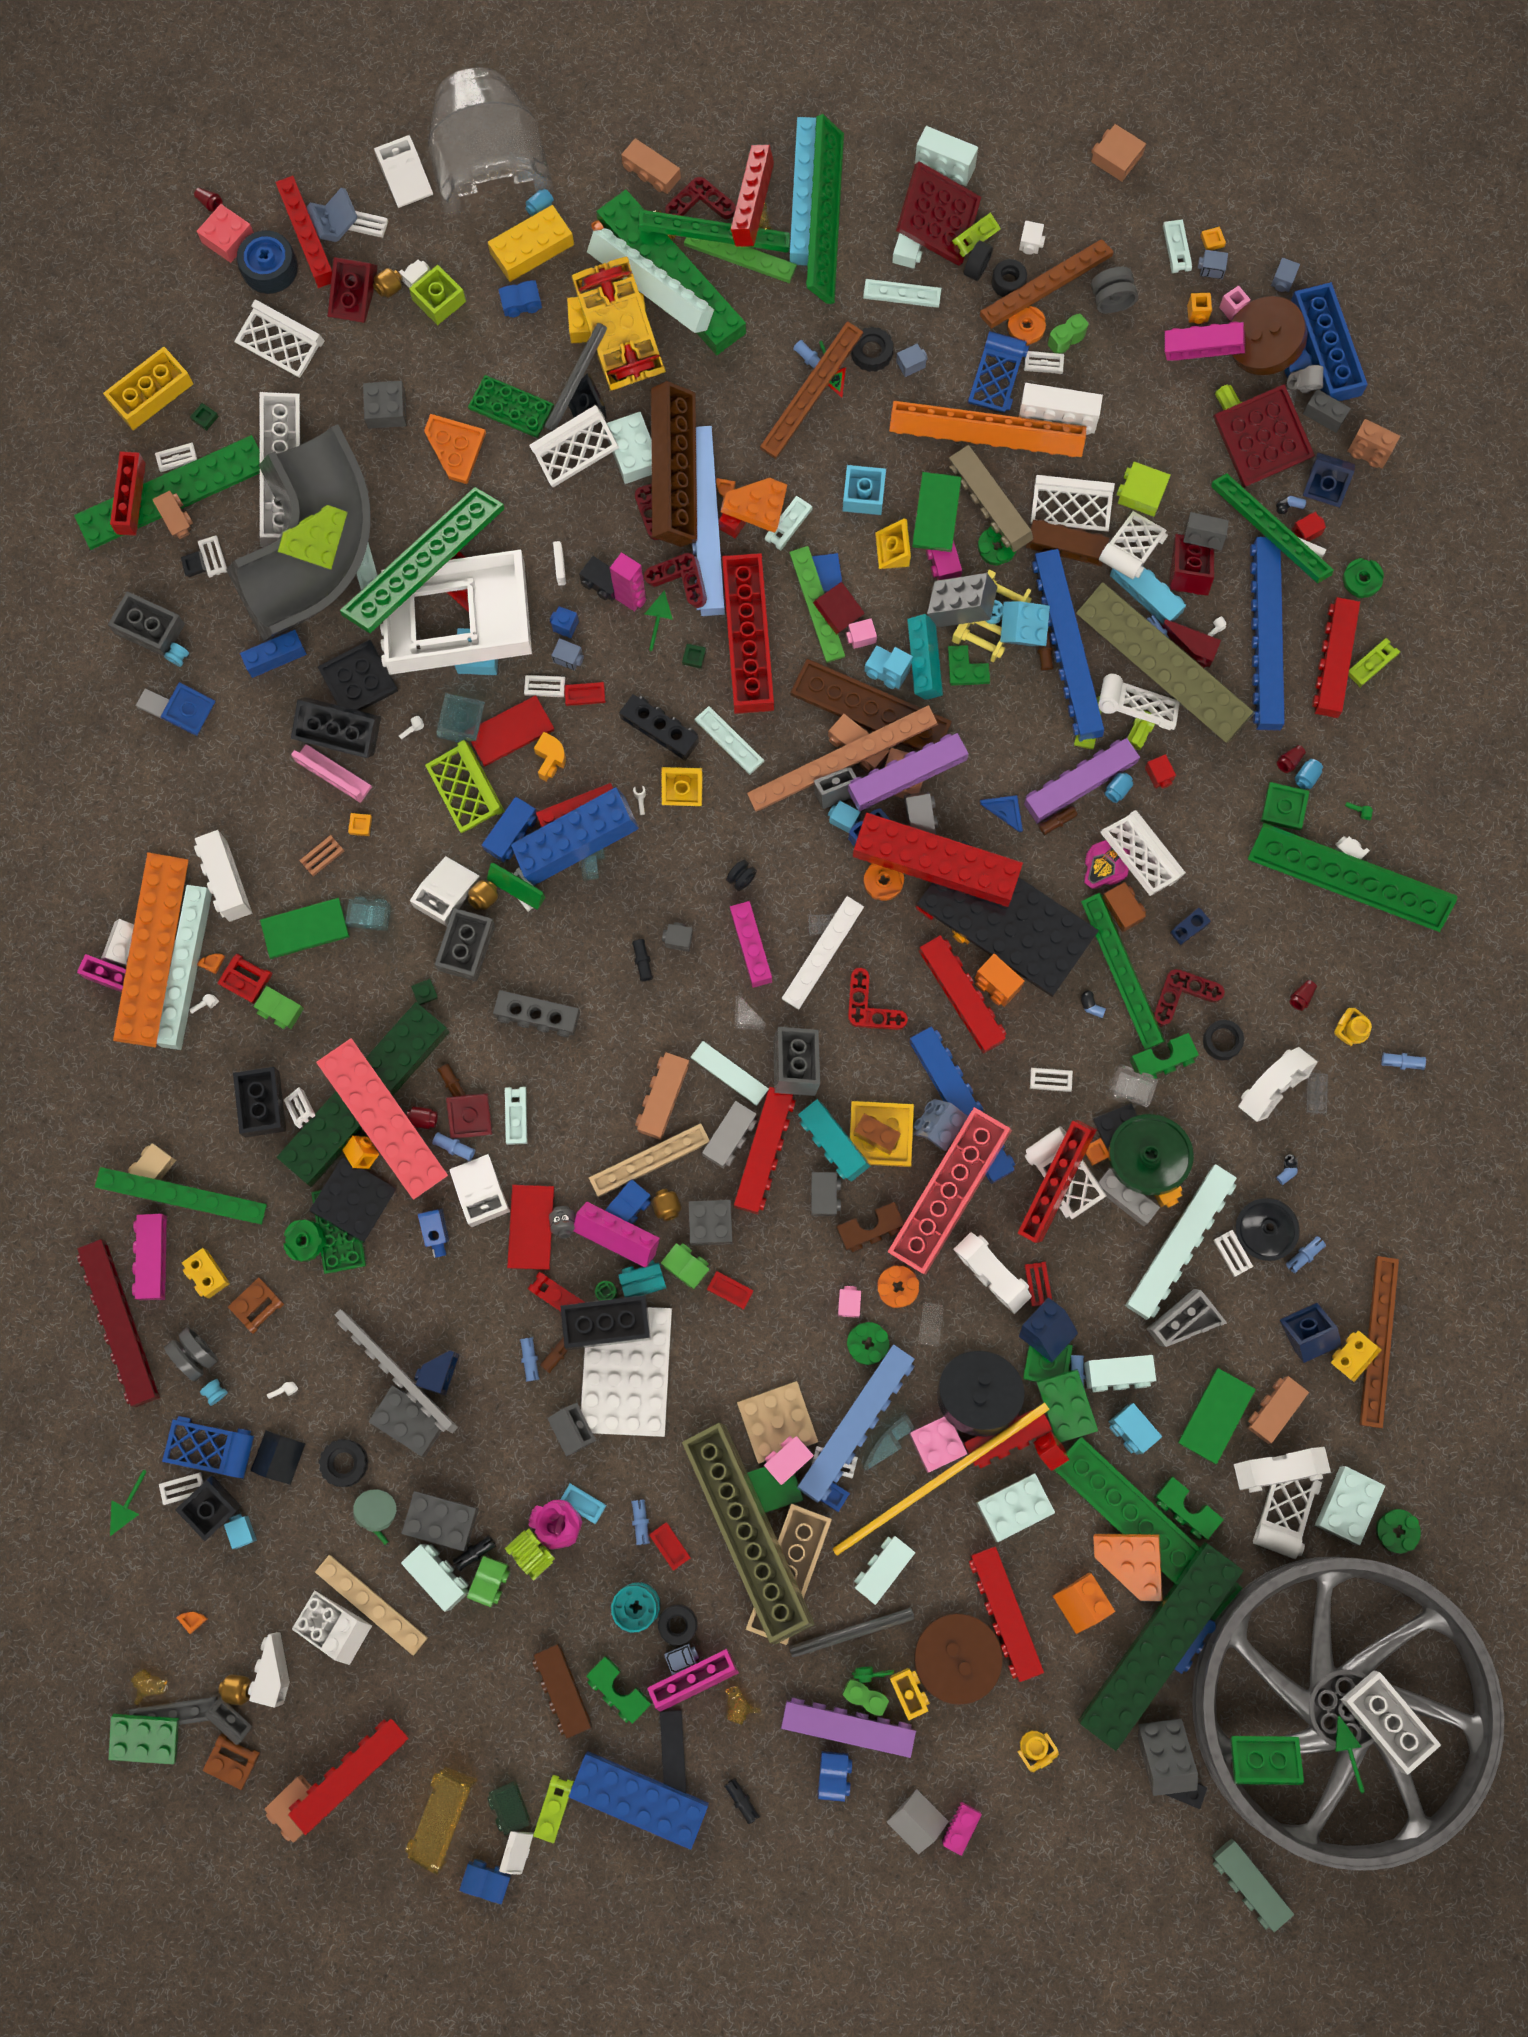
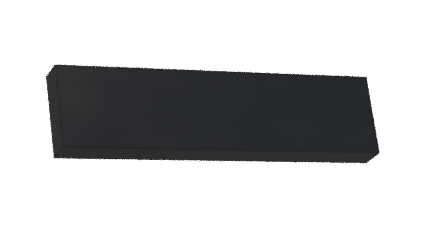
[660,1710,686,1794]

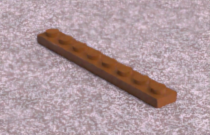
[980,239,1113,329]
[760,321,863,459]
[1359,1256,1399,1428]

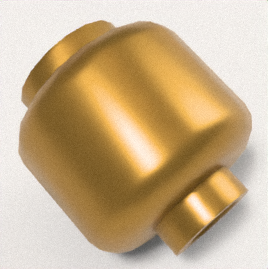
[373,268,402,298]
[468,880,498,910]
[651,1189,682,1221]
[219,1674,251,1705]

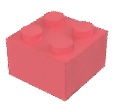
[197,204,254,263]

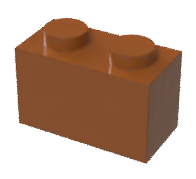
[1103,882,1146,932]
[854,1113,901,1155]

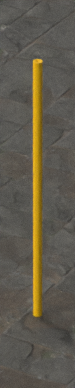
[832,1403,1050,1556]

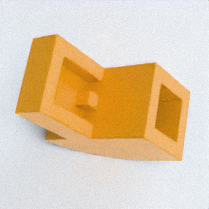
[534,732,566,782]

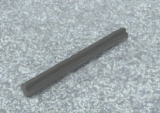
[545,323,607,431]
[789,1608,914,1657]

